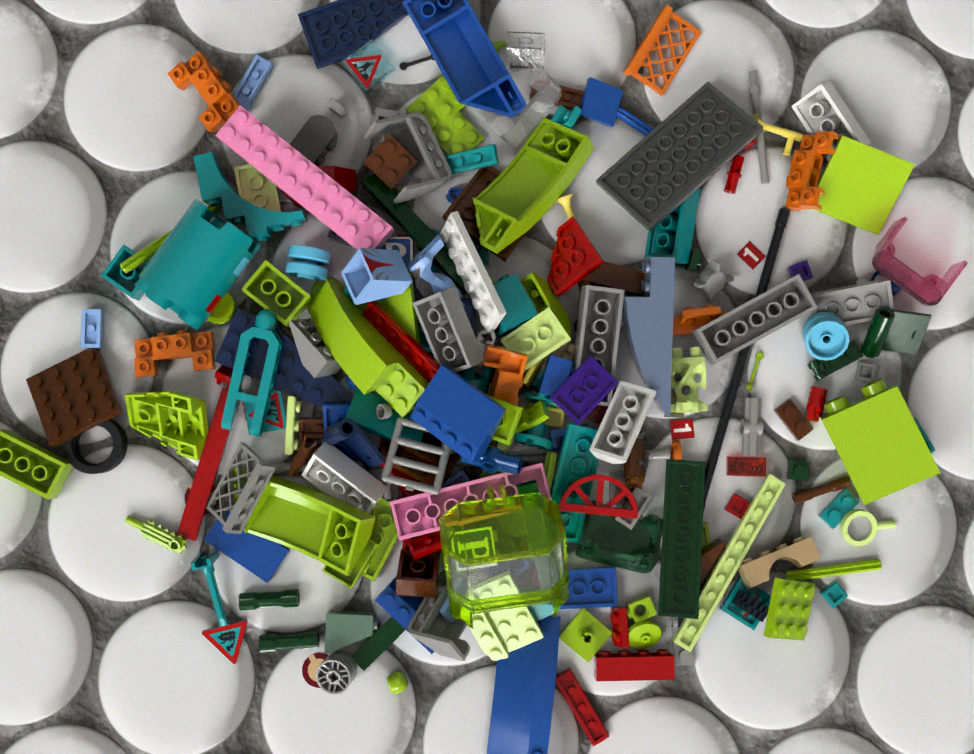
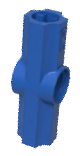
[461,446,523,475]

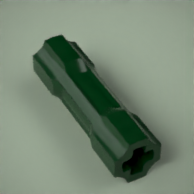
[238,589,300,611]
[258,631,320,652]

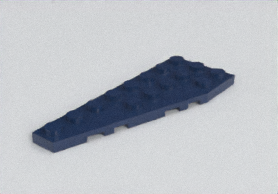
[298,0,409,69]
[215,308,353,408]

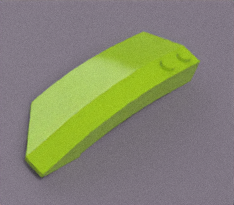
[227,467,376,576]

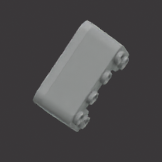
[408,568,490,661]

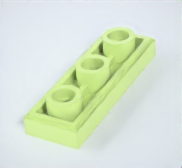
[285,396,302,455]

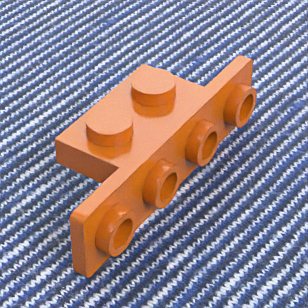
[673,304,731,336]

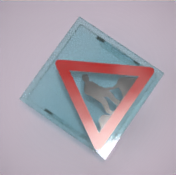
[342,40,395,92]

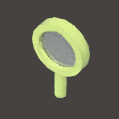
[840,509,896,546]

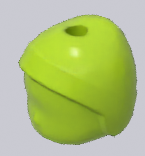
[387,671,408,694]

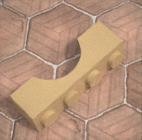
[738,536,822,590]

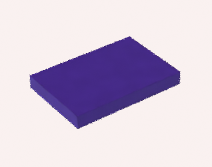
[549,355,619,425]

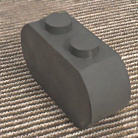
[290,115,338,166]

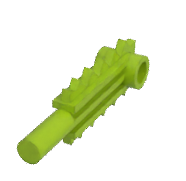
[125,516,187,554]

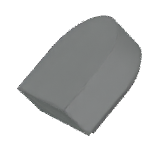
[327,98,347,117]

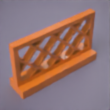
[623,4,701,96]

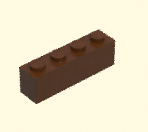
[579,261,645,296]

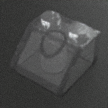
[506,31,545,72]

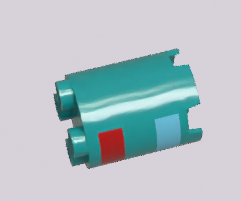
[135,199,261,330]

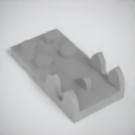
[810,275,894,326]

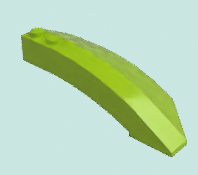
[473,117,594,254]

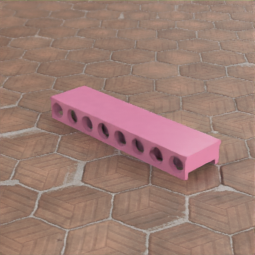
[390,463,552,541]

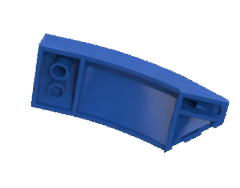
[402,0,529,118]
[486,616,561,754]

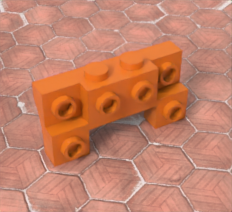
[167,51,241,134]
[785,131,839,211]
[134,330,216,378]
[482,344,528,405]

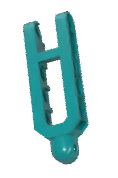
[221,309,283,437]

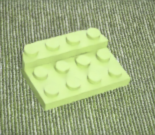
[462,571,544,661]

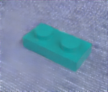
[818,488,860,529]

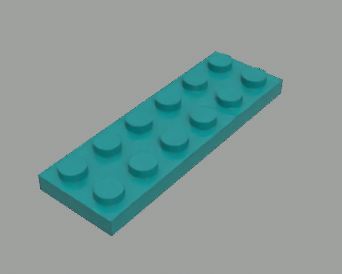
[545,422,599,543]

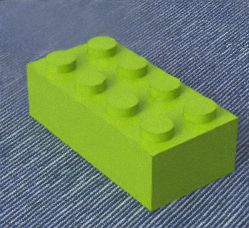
[0,429,73,499]

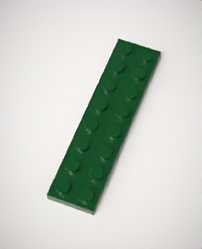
[658,459,705,619]

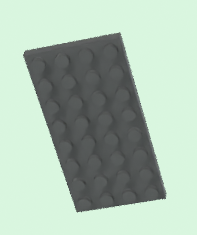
[596,82,763,232]

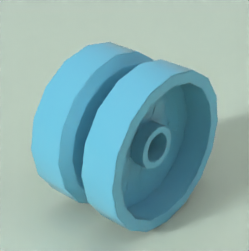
[285,245,331,281]
[801,311,849,361]

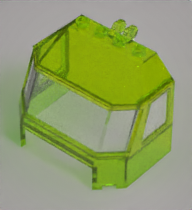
[439,485,569,629]

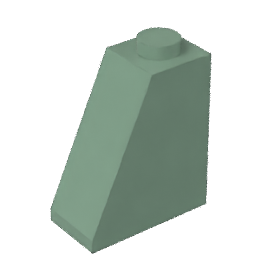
[324,611,378,653]

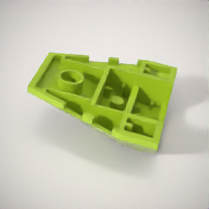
[125,391,209,461]

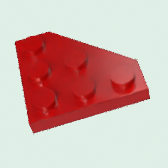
[547,216,604,297]

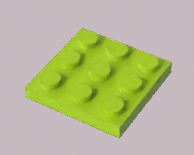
[763,577,815,641]

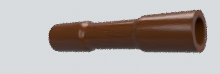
[792,476,851,504]

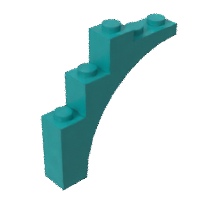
[193,152,308,243]

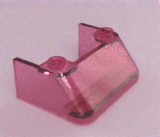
[872,217,968,306]

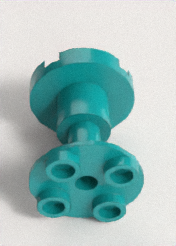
[514,392,559,451]

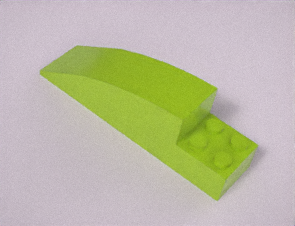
[307,280,429,418]

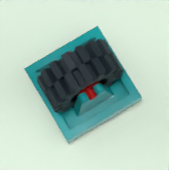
[719,576,771,630]

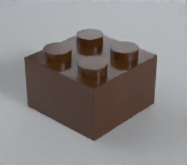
[364,133,420,189]
[396,549,440,598]

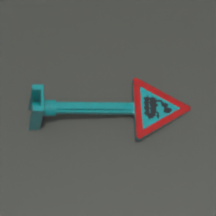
[190,549,248,664]

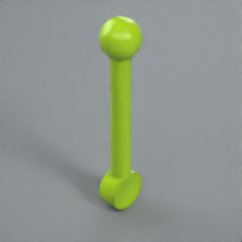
[746,352,764,390]

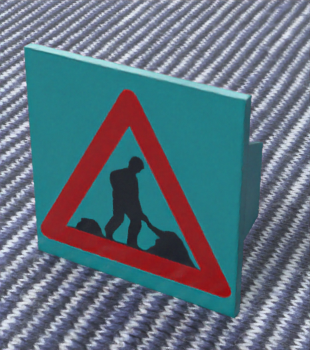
[243,390,286,435]

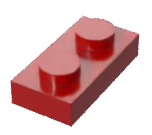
[610,606,630,648]

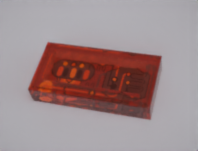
[726,456,766,477]

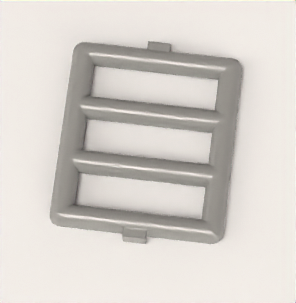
[382,417,451,495]

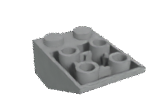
[289,318,341,378]

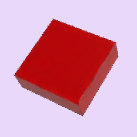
[724,493,751,519]

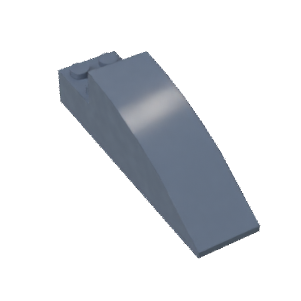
[622,257,675,416]

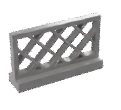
[206,442,276,534]

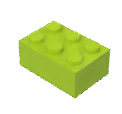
[241,260,314,328]

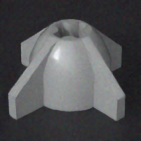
[694,260,734,303]

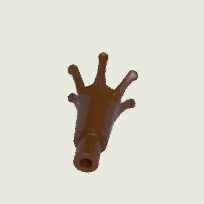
[286,432,322,478]

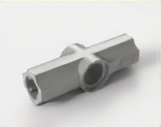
[740,398,764,456]

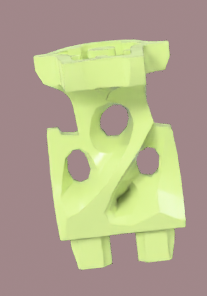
[671,347,708,413]

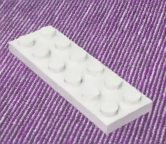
[440,211,507,333]

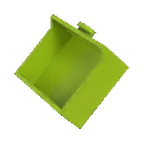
[322,538,379,589]

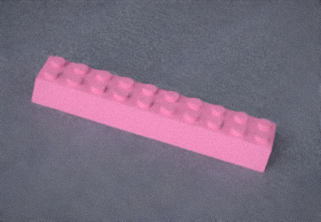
[216,105,395,251]

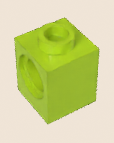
[626,594,657,623]

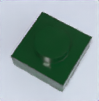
[685,249,702,272]
[787,460,810,481]

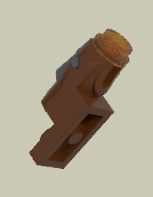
[623,438,650,488]

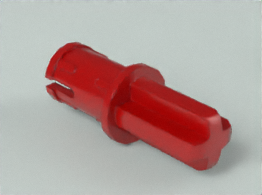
[723,155,745,194]

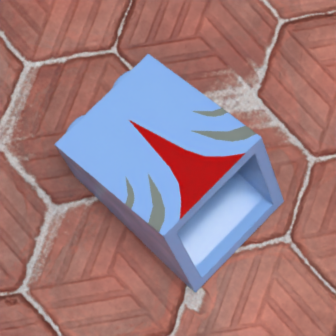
[341,248,413,305]

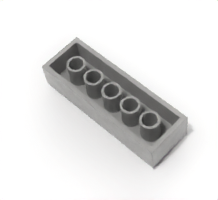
[692,274,818,365]
[573,285,625,406]

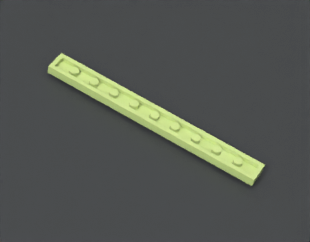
[672,474,786,652]

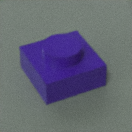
[787,260,814,282]

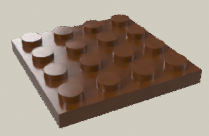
[442,166,531,262]
[26,348,123,447]

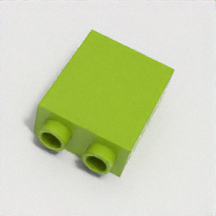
[820,378,941,505]

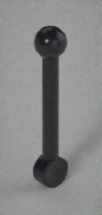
[399,54,434,71]

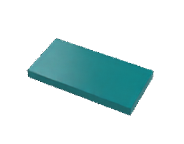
[345,387,424,450]

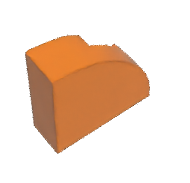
[671,440,682,460]

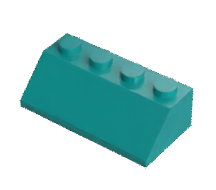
[644,189,700,264]

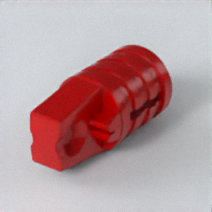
[806,386,828,422]

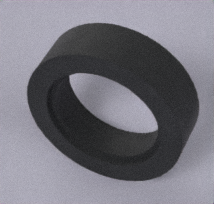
[64,419,128,474]

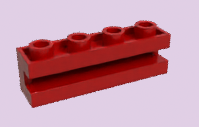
[594,649,675,681]

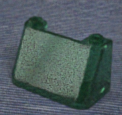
[575,500,663,573]

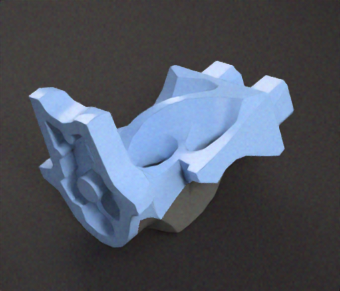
[407,235,465,307]

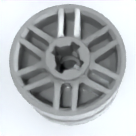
[316,651,357,695]

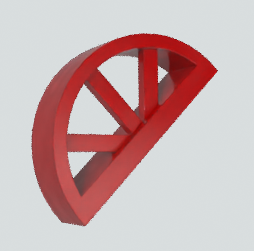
[557,474,638,519]

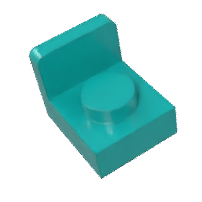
[551,105,582,128]

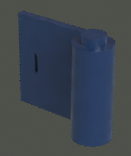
[323,418,386,469]

